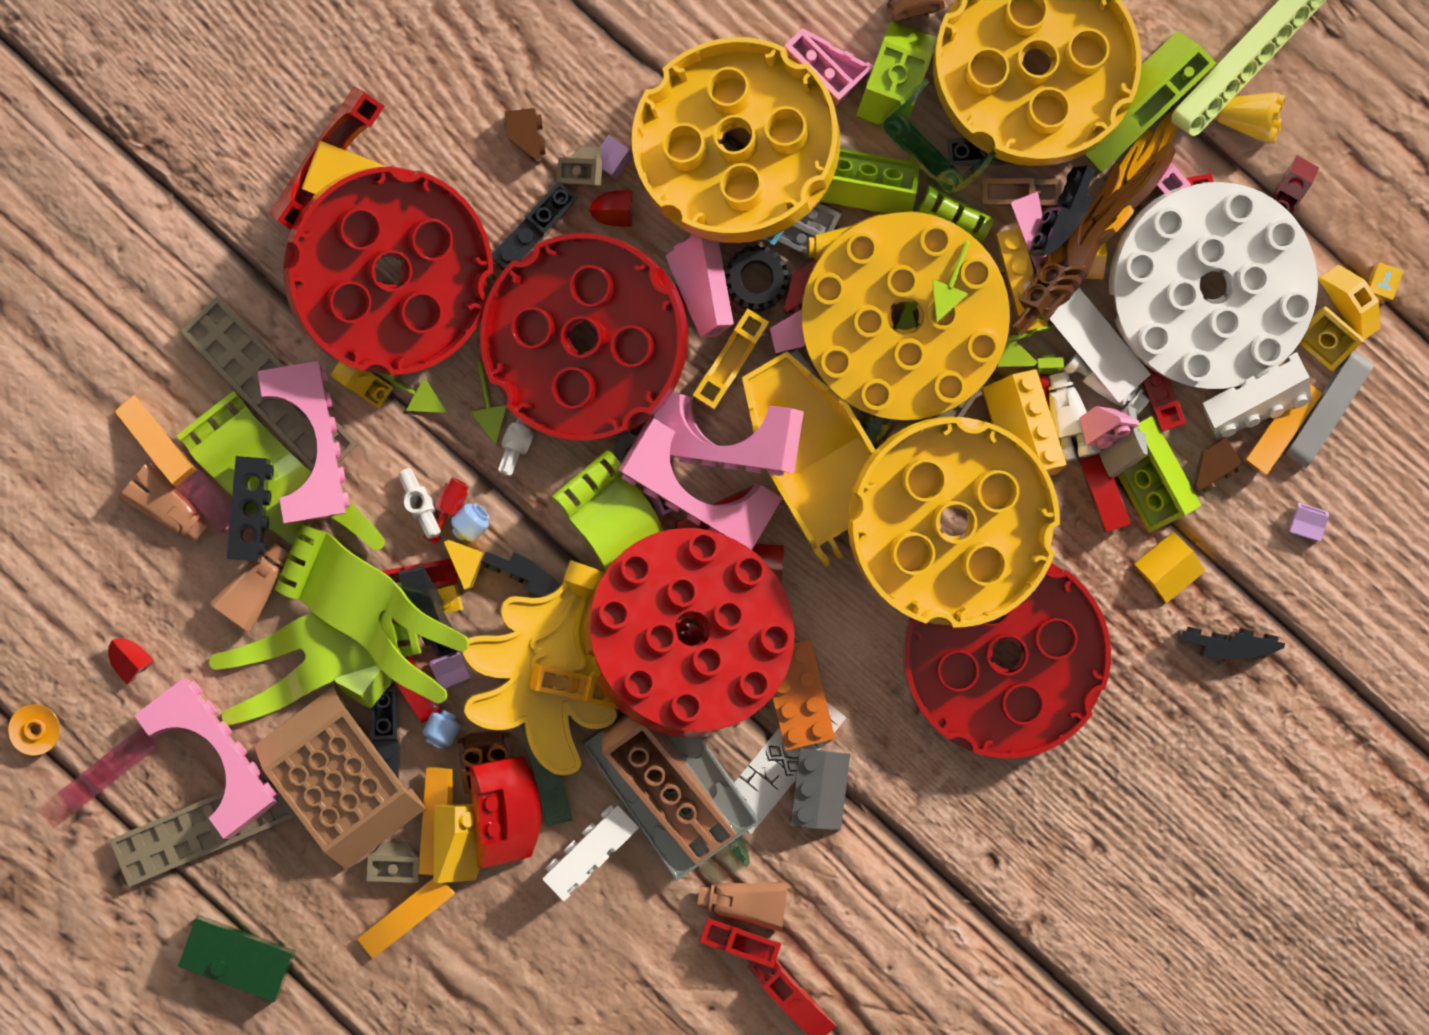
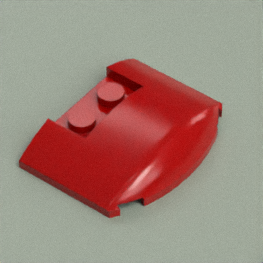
[469,756,541,869]

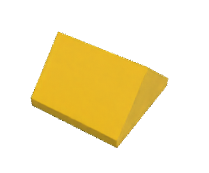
[1299,306,1364,372]
[1134,532,1206,603]
[444,540,485,589]

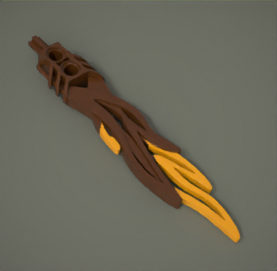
[1012,98,1185,336]

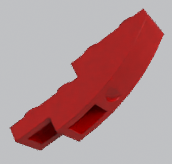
[747,960,837,1035]

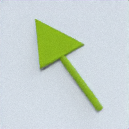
[932,240,970,323]
[1006,325,1056,342]
[470,361,507,445]
[373,373,448,413]

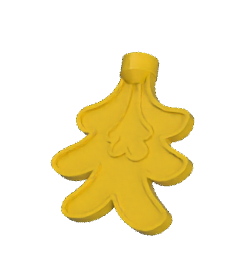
[461,560,617,776]

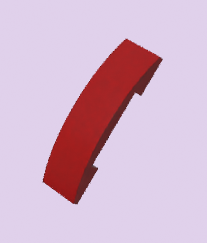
[1135,355,1186,432]

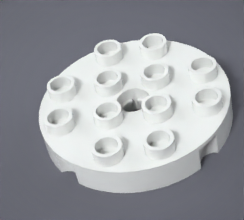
[1109,182,1318,389]

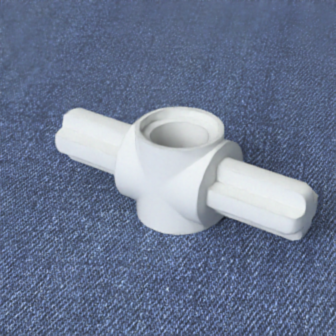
[498,418,534,476]
[398,468,440,539]

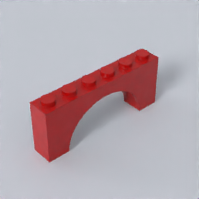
[269,86,385,230]

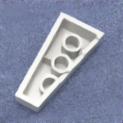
[1203,352,1312,439]
[543,804,639,901]

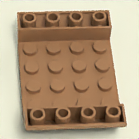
[254,685,426,869]

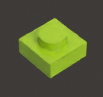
[1036,354,1064,375]

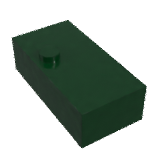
[178,915,296,1002]

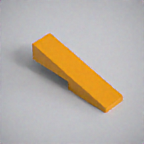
[1243,384,1323,475]
[115,395,196,487]
[529,663,619,709]
[418,767,453,875]

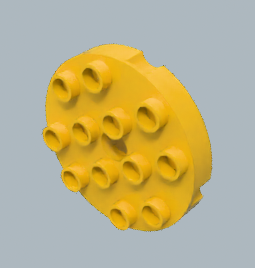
[933,0,1142,166]
[632,37,840,243]
[801,211,1010,420]
[848,417,1060,628]

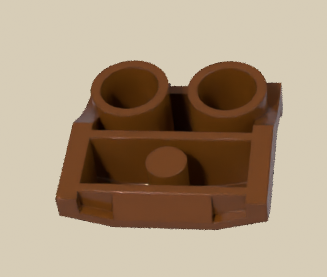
[886,0,945,23]
[458,730,512,794]

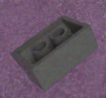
[790,747,850,830]

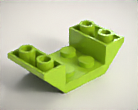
[856,21,937,134]

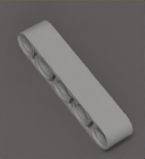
[1284,351,1374,468]

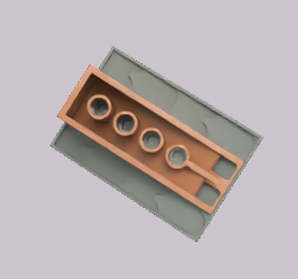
[583,713,759,881]

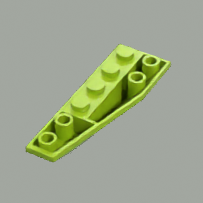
[1085,31,1217,173]

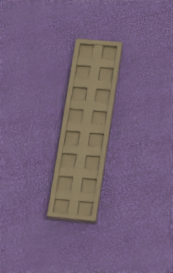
[180,296,359,470]
[109,774,297,887]

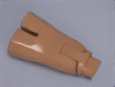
[118,460,208,542]
[210,542,289,633]
[697,882,788,932]

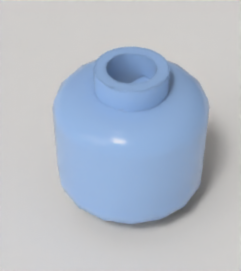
[451,503,489,541]
[423,710,461,750]

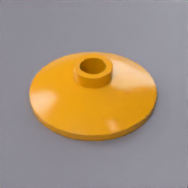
[8,704,60,755]

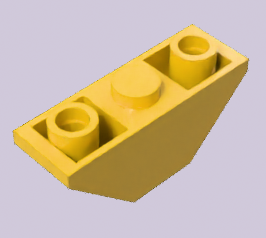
[1318,265,1380,340]

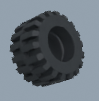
[725,245,789,312]

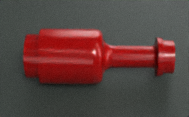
[423,477,470,544]

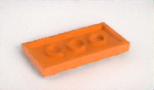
[772,639,835,751]

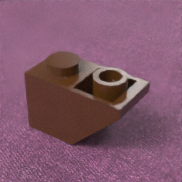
[504,108,546,163]
[1193,438,1243,493]

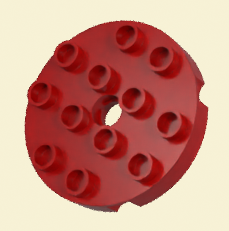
[283,166,493,375]
[480,233,688,441]
[585,528,795,738]
[903,563,1111,758]

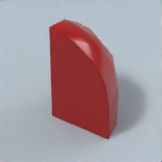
[589,190,633,227]
[108,638,154,685]

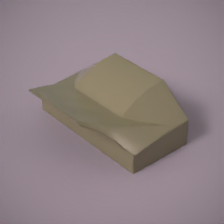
[556,147,602,186]
[367,842,420,883]

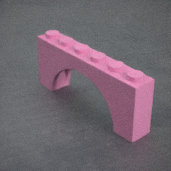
[257,361,350,525]
[654,393,804,477]
[617,418,782,550]
[134,678,278,839]

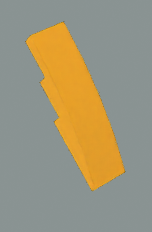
[357,878,455,959]

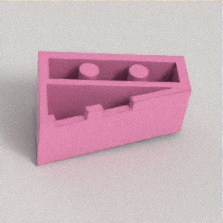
[784,28,874,107]

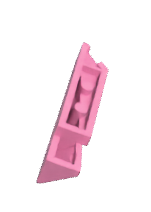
[1011,192,1066,273]

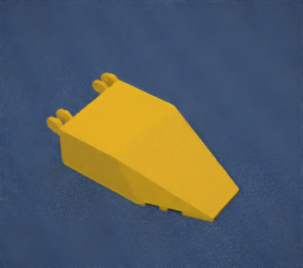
[742,351,876,567]

